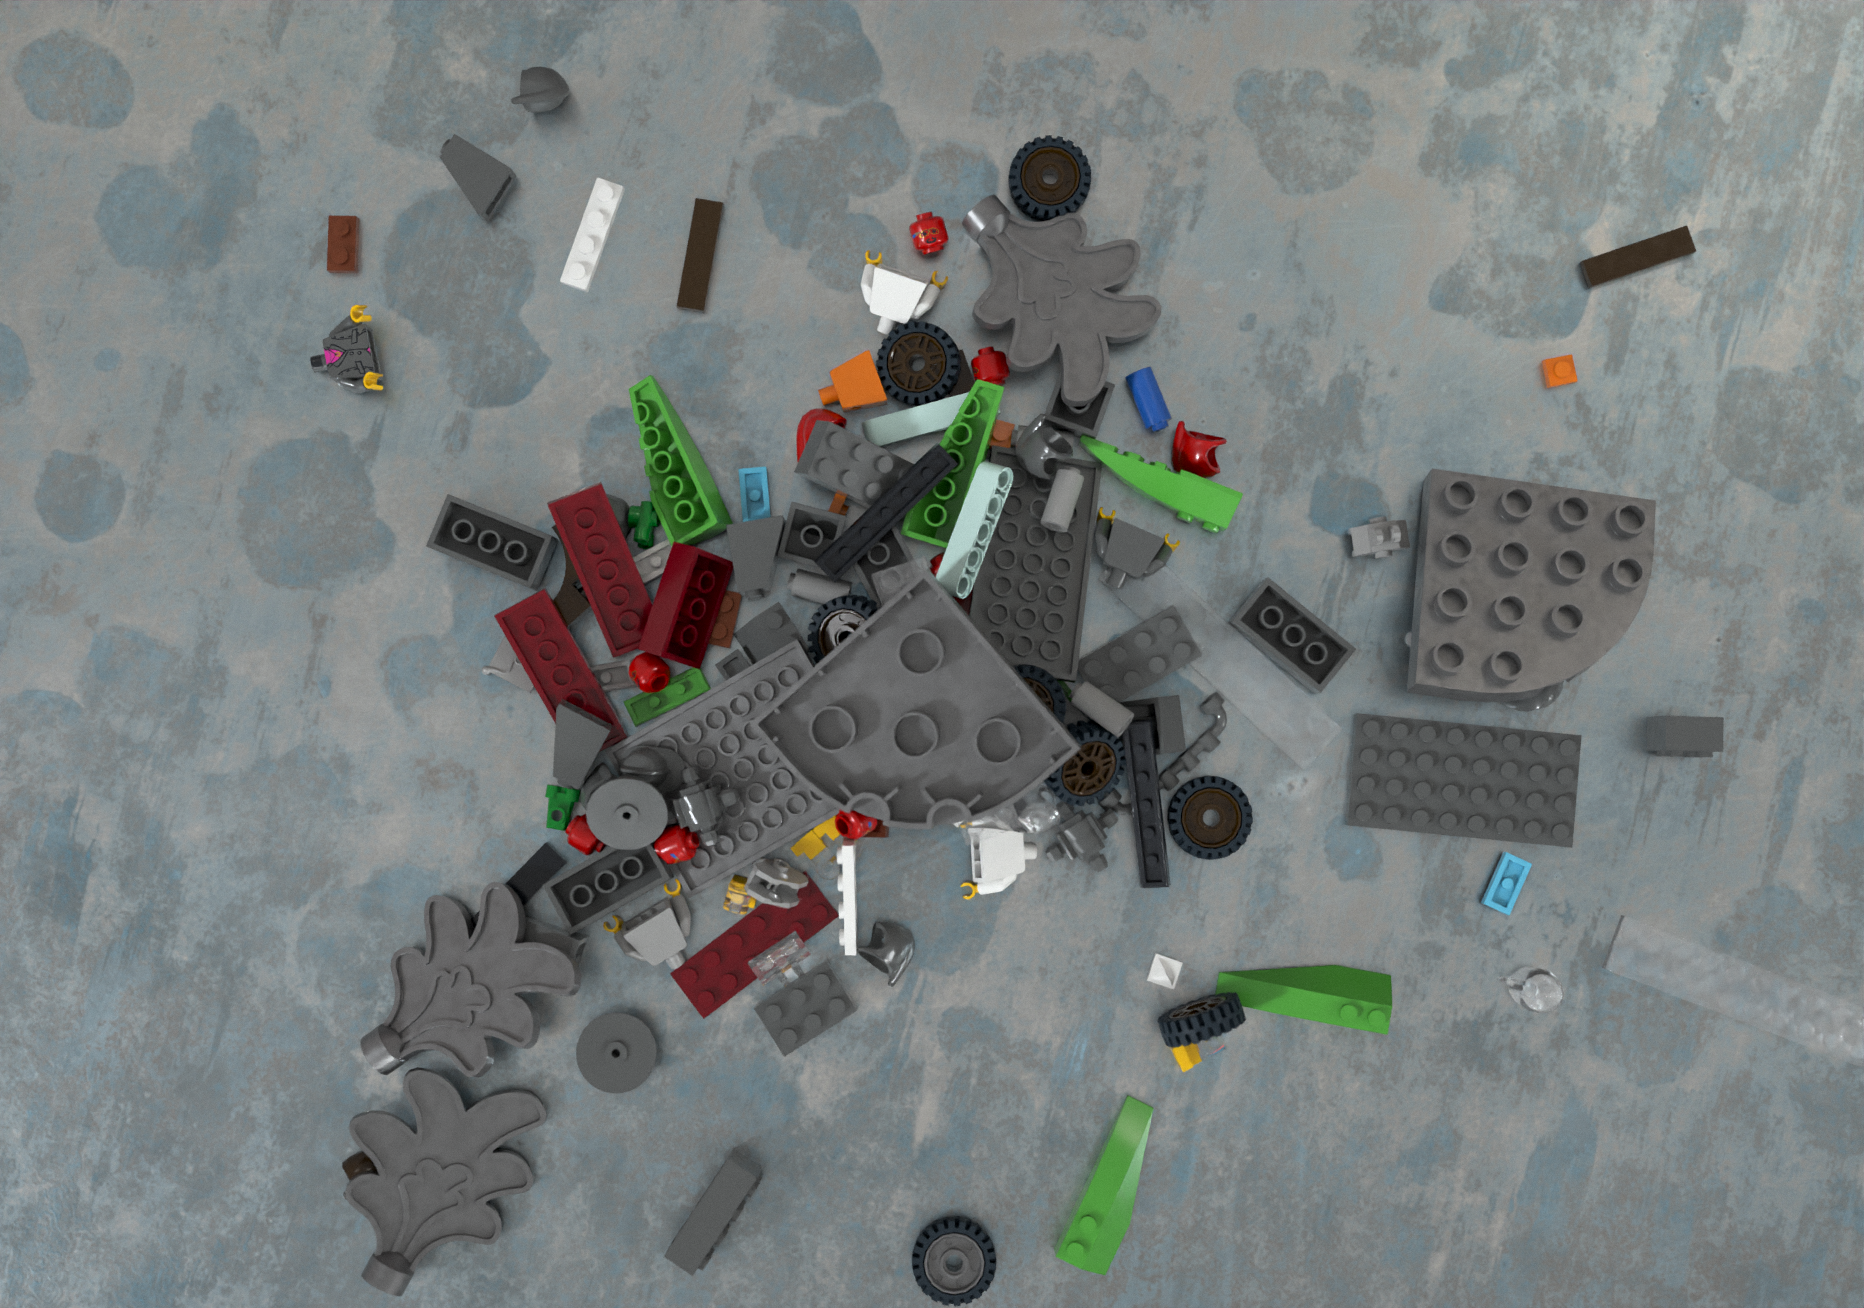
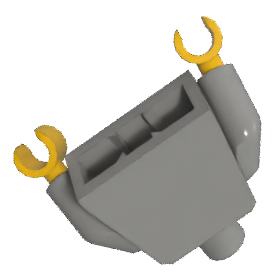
[603,879,691,969]

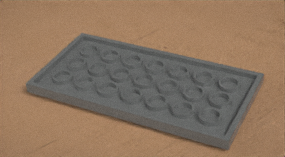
[969,445,1102,683]
[1346,713,1582,848]

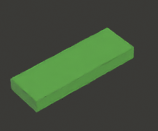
[623,667,711,727]

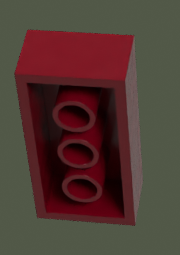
[638,541,733,669]

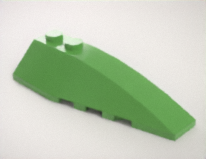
[629,375,733,546]
[900,379,1005,548]
[1078,436,1243,533]
[1215,965,1392,1035]
[1054,1095,1154,1275]

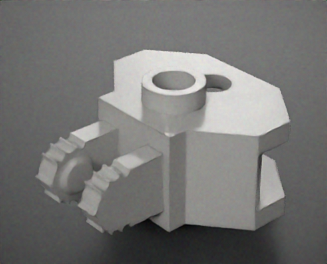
[1348,517,1410,559]
[744,856,809,908]

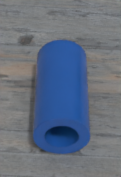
[1125,367,1172,432]

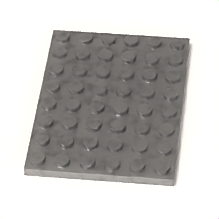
[605,639,840,898]

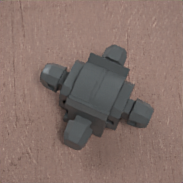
[666,766,739,846]
[1045,801,1118,873]

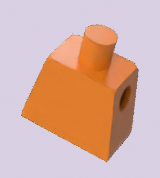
[818,350,888,412]

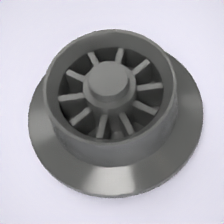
[586,775,668,850]
[576,1012,657,1094]

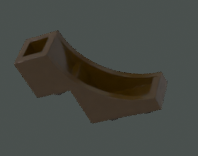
[552,524,592,630]

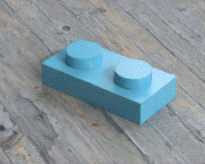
[738,467,771,522]
[1481,852,1532,916]

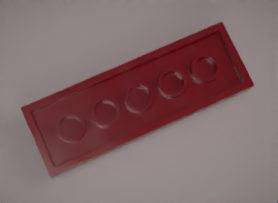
[547,482,653,658]
[494,588,628,753]
[670,870,839,1019]

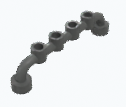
[1098,692,1227,815]

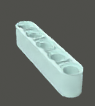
[861,392,1001,448]
[936,461,1013,599]

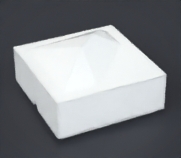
[1146,953,1183,989]

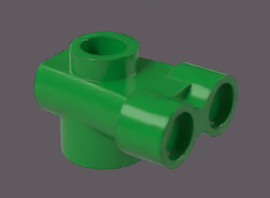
[628,501,660,550]
[545,784,581,831]

